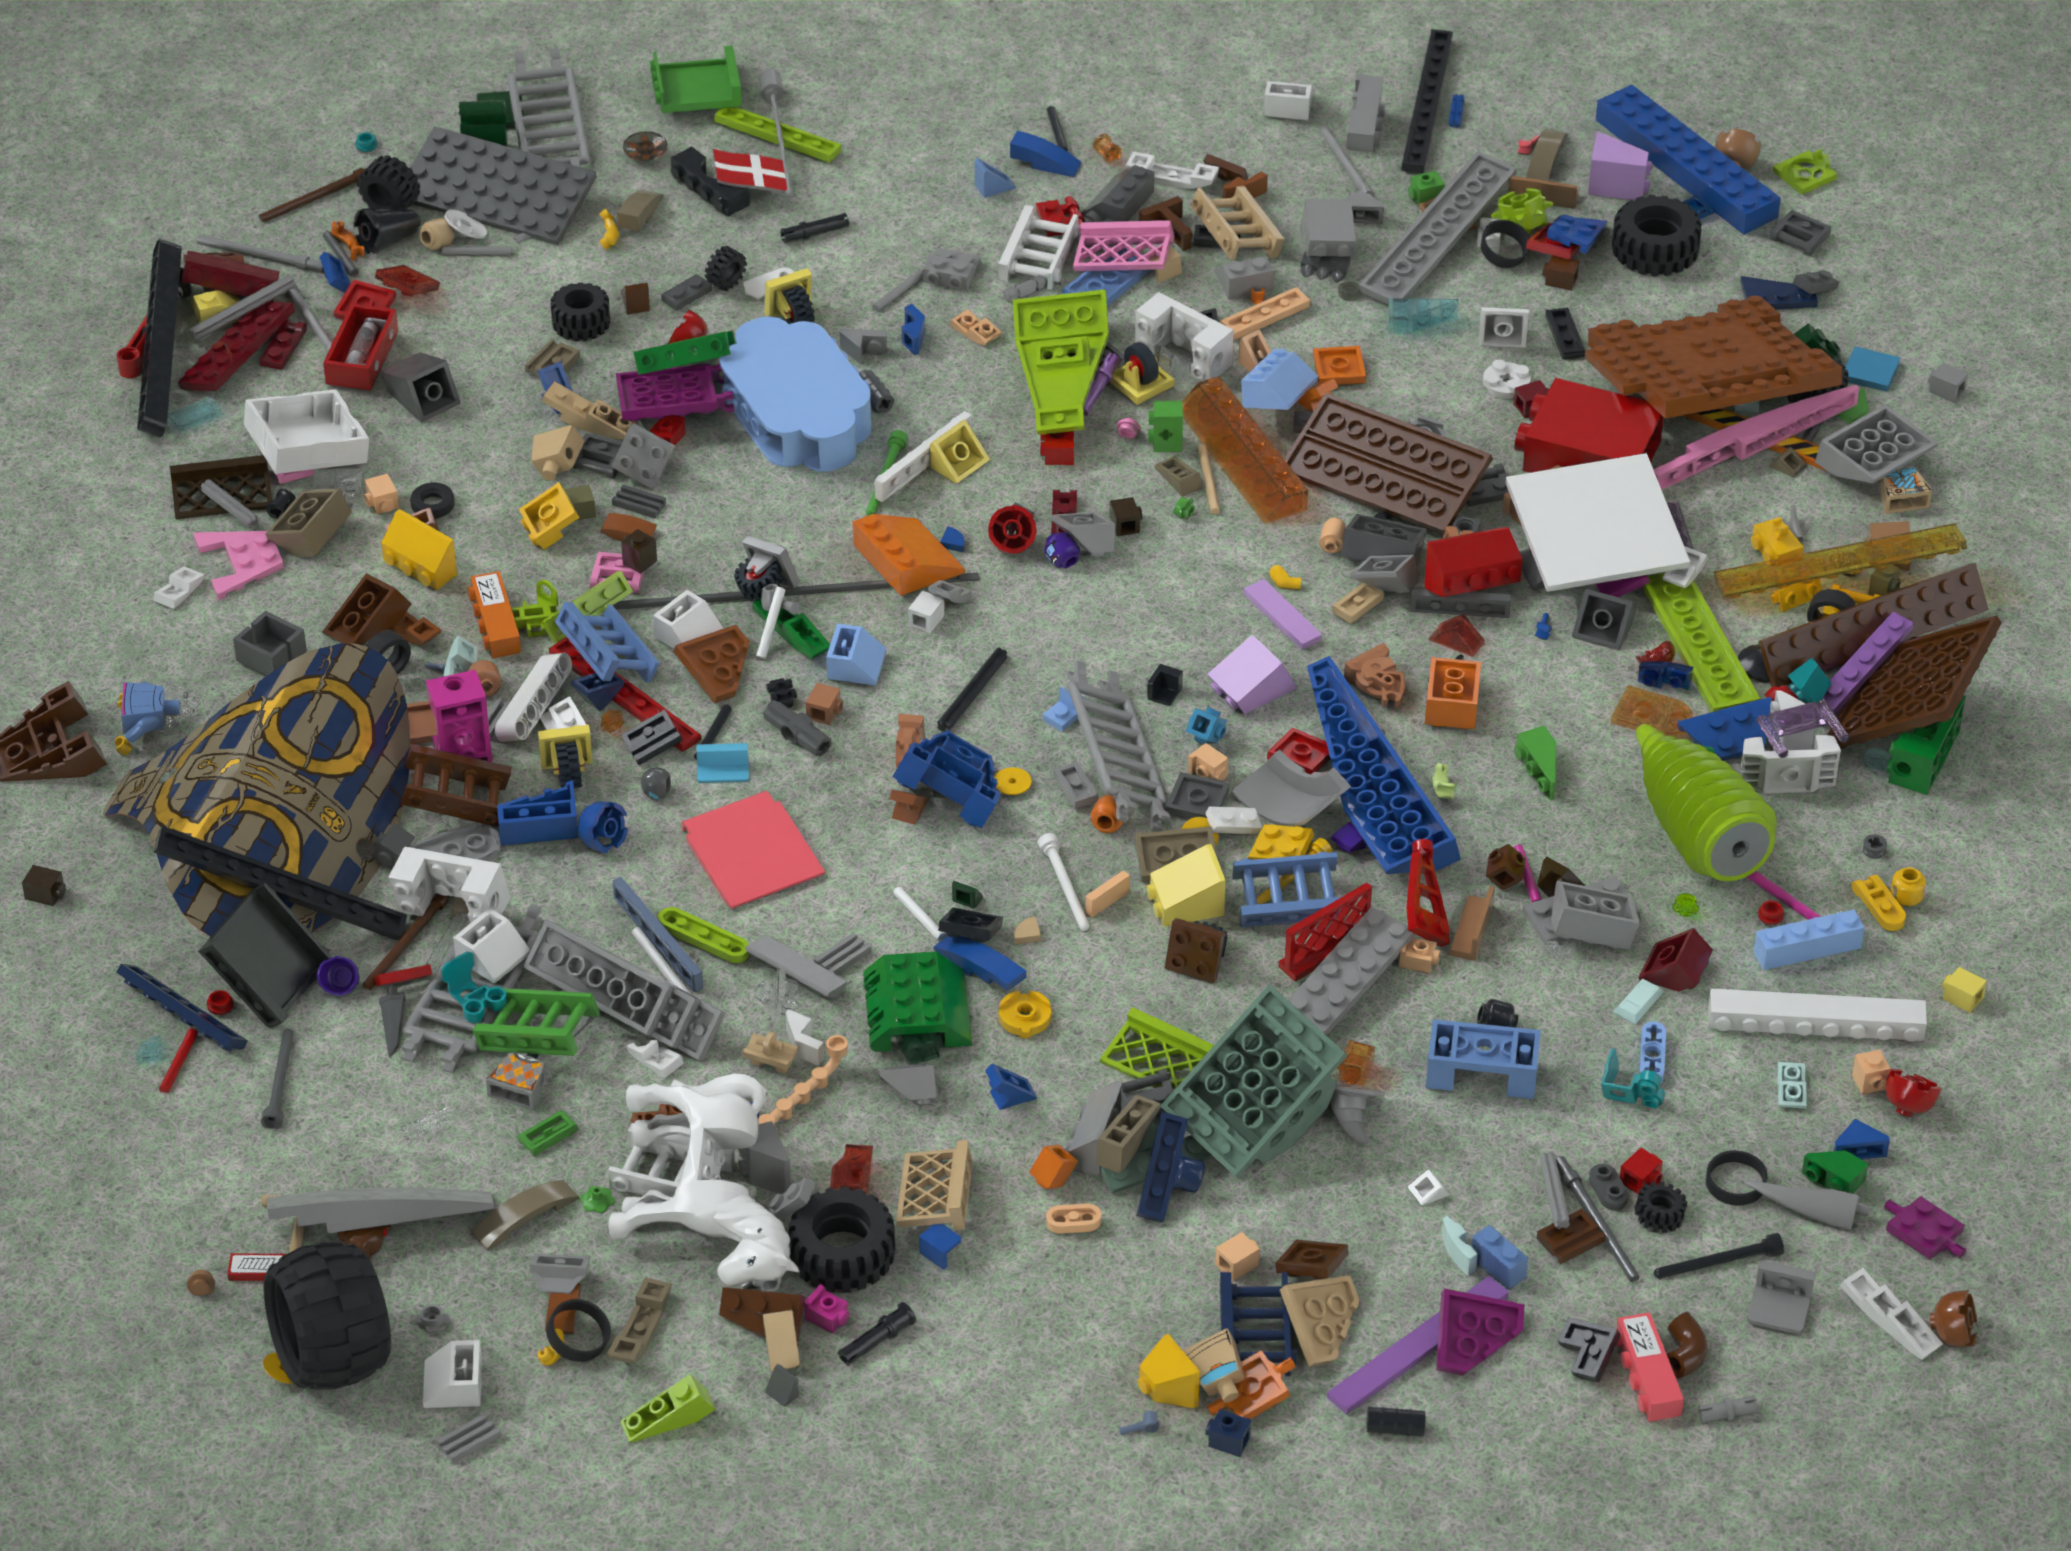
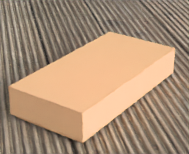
[1086,870,1130,918]

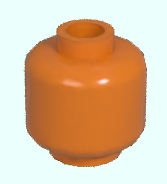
[1091,795,1123,833]

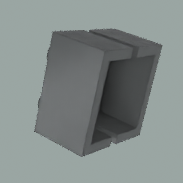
[233,611,307,676]

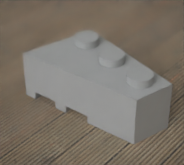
[1346,74,1385,152]

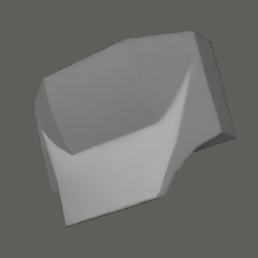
[530,1253,590,1294]

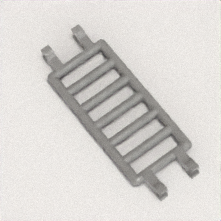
[507,47,590,167]
[1066,660,1171,831]
[402,904,542,1074]

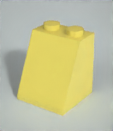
[1147,844,1226,927]

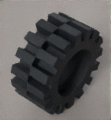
[705,246,747,291]
[1634,1182,1687,1233]

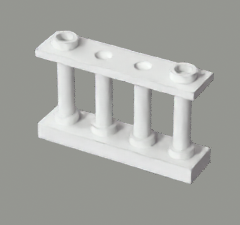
[998,205,1080,290]
[608,1123,736,1197]

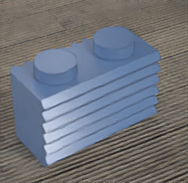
[1472,1225,1529,1289]

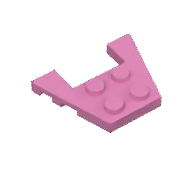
[194,531,284,600]

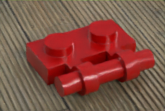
[1036,196,1085,237]

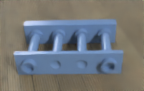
[555,602,660,683]
[1232,852,1342,928]

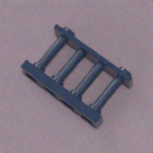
[1219,1272,1297,1376]

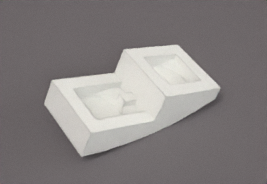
[1663,547,1707,588]
[154,566,204,609]

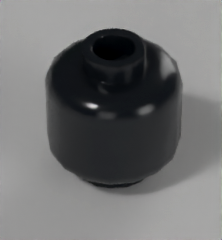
[1477,999,1519,1028]

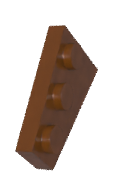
[719,1287,805,1347]

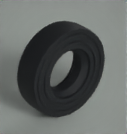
[410,482,455,519]

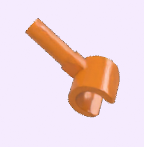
[1251,287,1265,305]

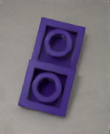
[1331,821,1366,853]

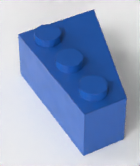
[497,780,578,845]

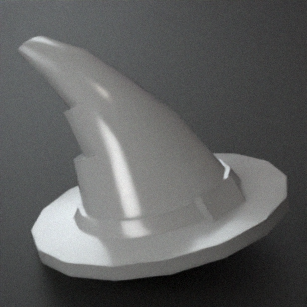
[1330,1082,1385,1144]

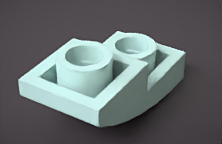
[1777,1062,1806,1108]
[1442,1216,1477,1276]

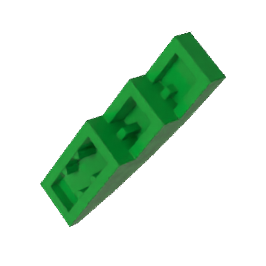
[752,598,830,659]

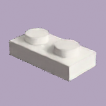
[1206,807,1262,834]

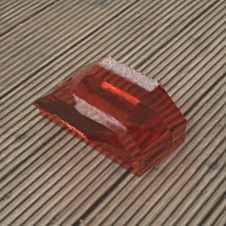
[830,1144,873,1194]

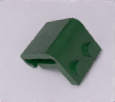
[459,100,508,147]

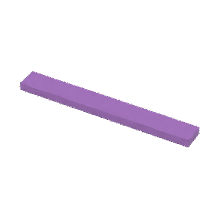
[1327,1276,1509,1415]

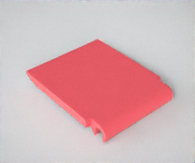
[681,791,825,909]

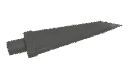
[379,984,405,1058]

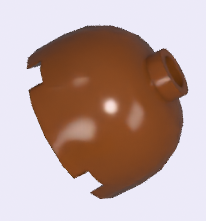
[1930,1290,1977,1347]

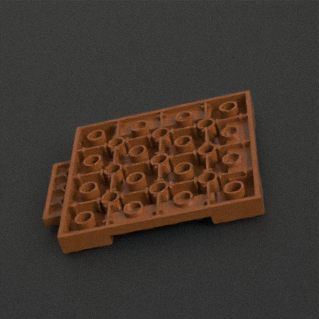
[1585,296,1842,419]

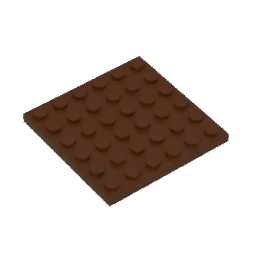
[1827,615,2002,749]

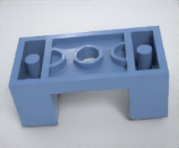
[1426,1019,1541,1099]

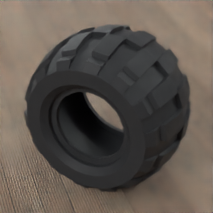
[263,1242,391,1390]

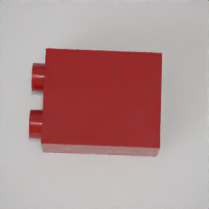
[1514,377,1664,473]

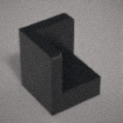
[1147,664,1183,706]

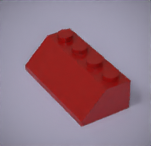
[1424,527,1523,597]

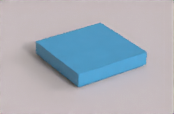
[1845,346,1900,392]

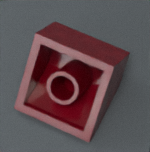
[1638,928,1713,992]

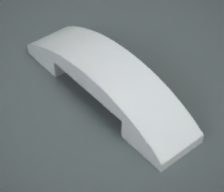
[1126,152,1219,189]

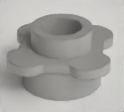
[415,1304,449,1333]

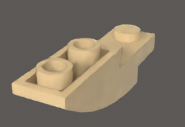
[541,381,639,440]

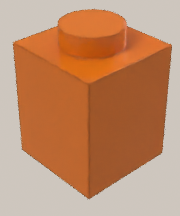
[1029,1145,1078,1189]

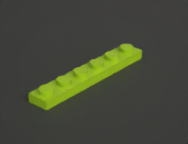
[715,107,842,163]

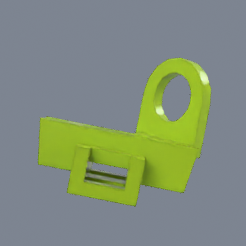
[512,579,559,637]

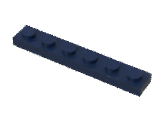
[116,963,248,1051]

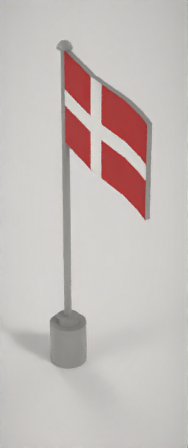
[713,69,794,198]

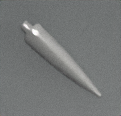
[1746,1180,1870,1230]

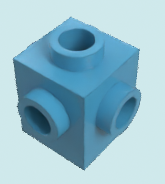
[1186,707,1227,744]

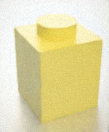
[1942,967,1987,1013]

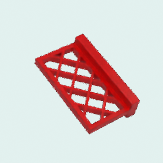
[1278,882,1372,982]

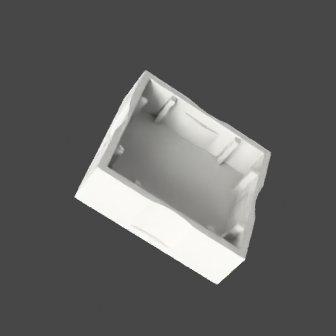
[244,389,369,474]

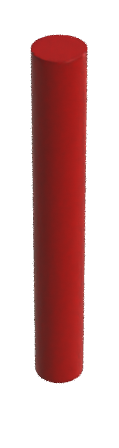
[159,1028,198,1093]

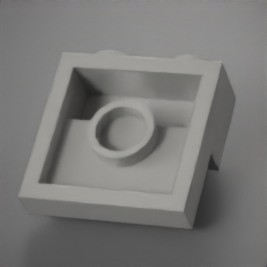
[923,248,981,290]

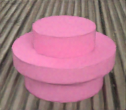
[1117,418,1141,439]

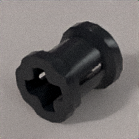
[266,489,296,519]

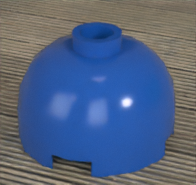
[578,801,628,853]

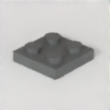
[1165,772,1230,819]

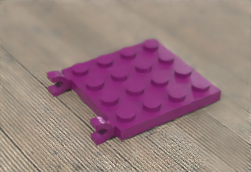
[616,363,735,422]

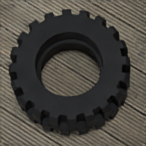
[1612,195,1702,276]
[788,1187,895,1293]

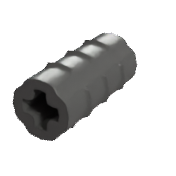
[859,370,895,413]

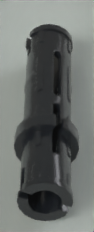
[780,213,849,243]

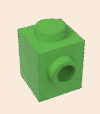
[1408,171,1445,207]

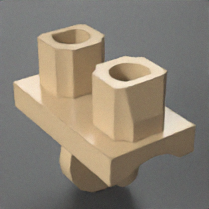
[742,1031,798,1073]

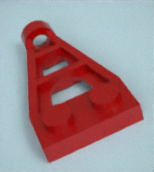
[1406,839,1450,947]

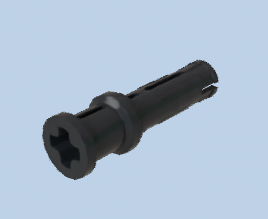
[838,1302,917,1366]

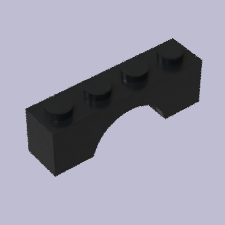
[670,146,750,217]

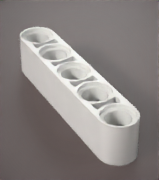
[495,653,572,742]

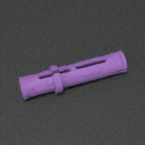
[1084,353,1121,416]

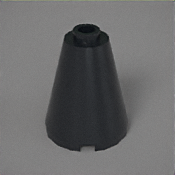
[354,208,420,254]

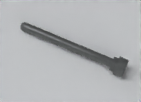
[261,1029,293,1129]

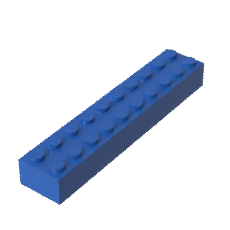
[1596,84,1781,235]

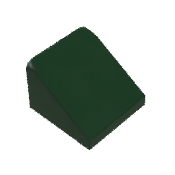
[952,881,983,909]

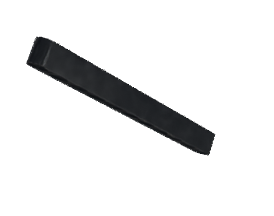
[137,239,182,437]

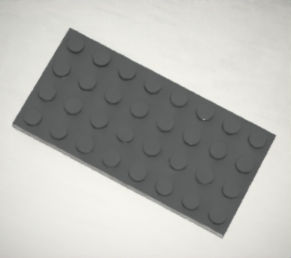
[410,126,597,245]

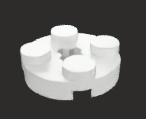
[1483,360,1530,399]

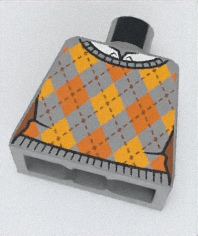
[486,1052,547,1111]

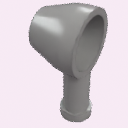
[761,584,800,614]

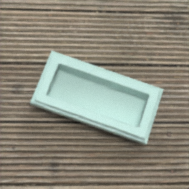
[1613,979,1664,1024]

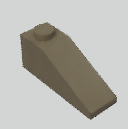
[1096,1094,1160,1173]

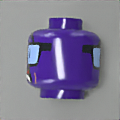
[1044,532,1080,569]

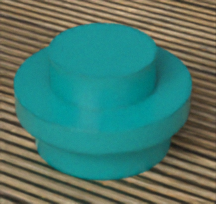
[355,132,378,152]

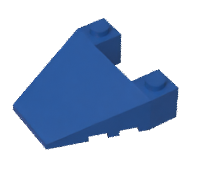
[892,730,1000,829]

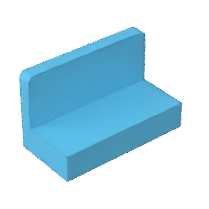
[697,743,749,783]

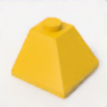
[1137,1334,1200,1408]

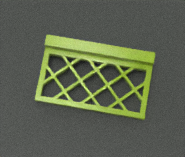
[1099,1007,1214,1091]

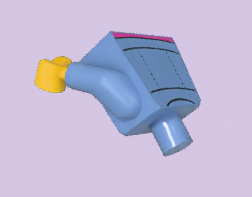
[115,682,180,755]

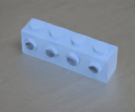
[1753,910,1865,970]

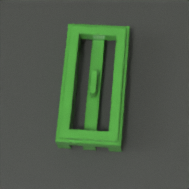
[517,1110,578,1156]

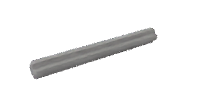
[191,275,296,340]

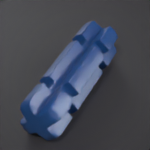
[1449,94,1465,128]

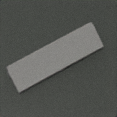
[745,936,847,999]

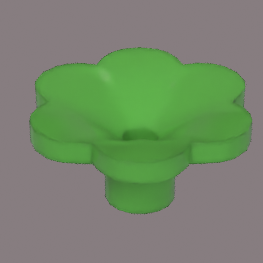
[580,1186,615,1213]

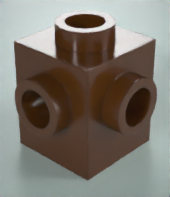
[1486,843,1526,890]

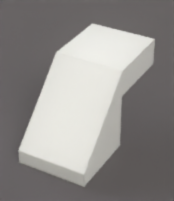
[786,1009,824,1066]

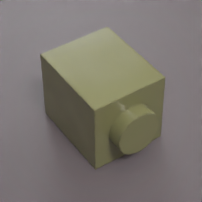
[565,485,596,521]

